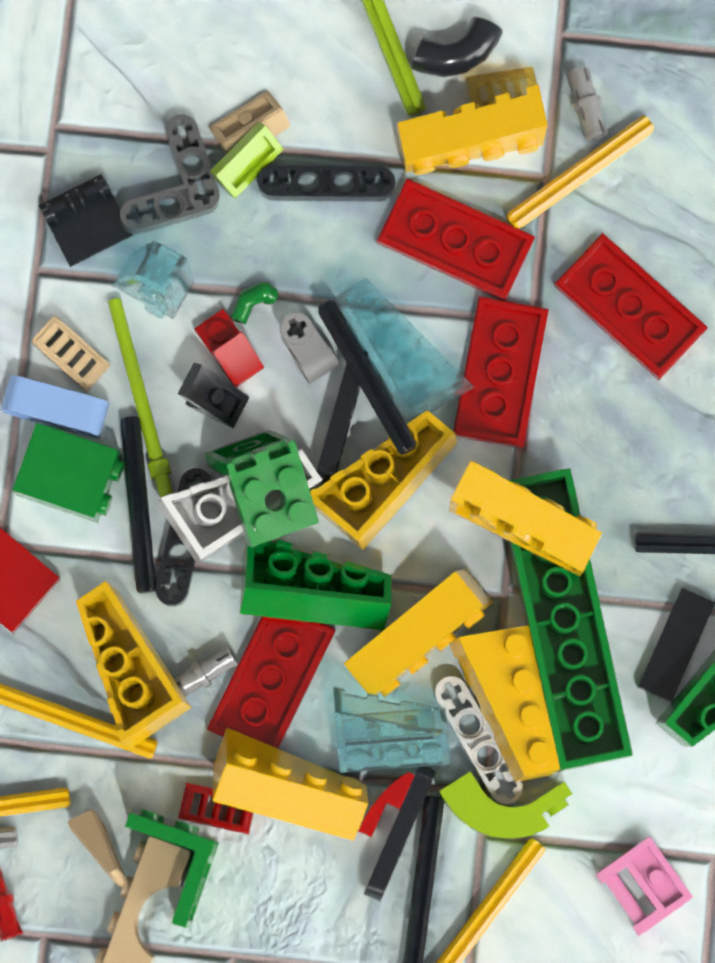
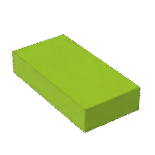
[209,122,284,198]

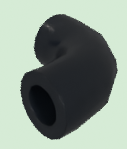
[411,17,503,78]

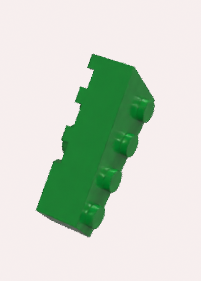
[239,539,392,630]
[655,649,715,747]

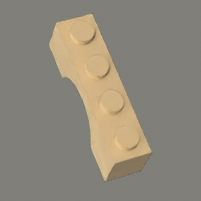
[95,836,193,963]

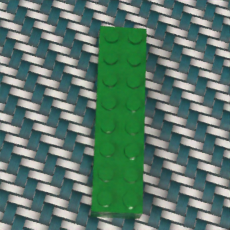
[508,468,633,772]

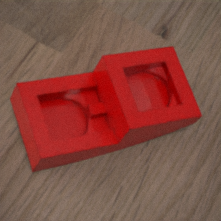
[358,772,415,838]

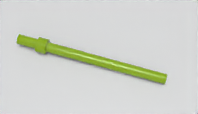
[107,298,174,497]

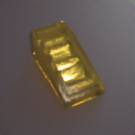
[465,67,538,107]

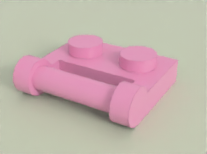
[595,836,693,936]

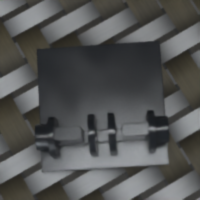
[38,174,134,267]

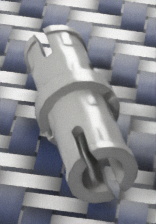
[567,67,608,141]
[174,645,238,697]

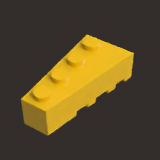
[344,569,494,698]
[212,728,368,841]

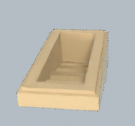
[31,315,111,392]
[67,809,127,887]

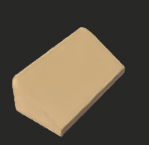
[208,90,290,154]

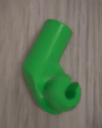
[230,281,278,325]

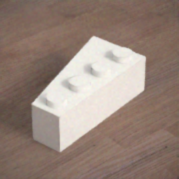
[157,450,322,564]

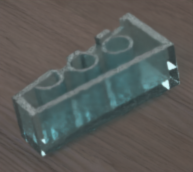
[335,278,474,422]

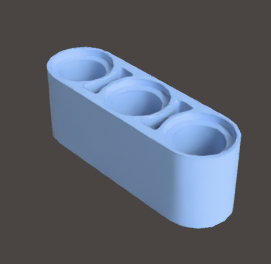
[0,375,110,438]

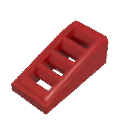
[178,783,254,835]

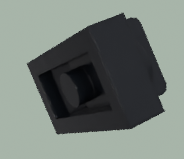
[177,363,250,428]

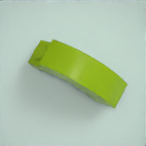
[438,771,572,839]

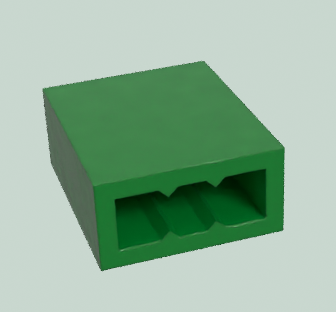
[12,423,125,523]

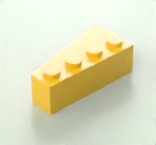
[397,84,548,175]
[310,410,457,550]
[448,460,603,576]
[76,581,192,748]
[450,625,560,782]

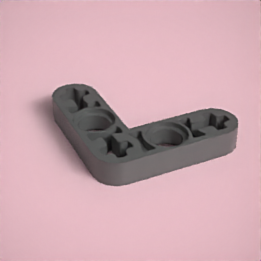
[120,114,220,234]

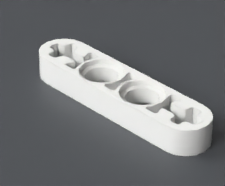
[434,676,523,805]

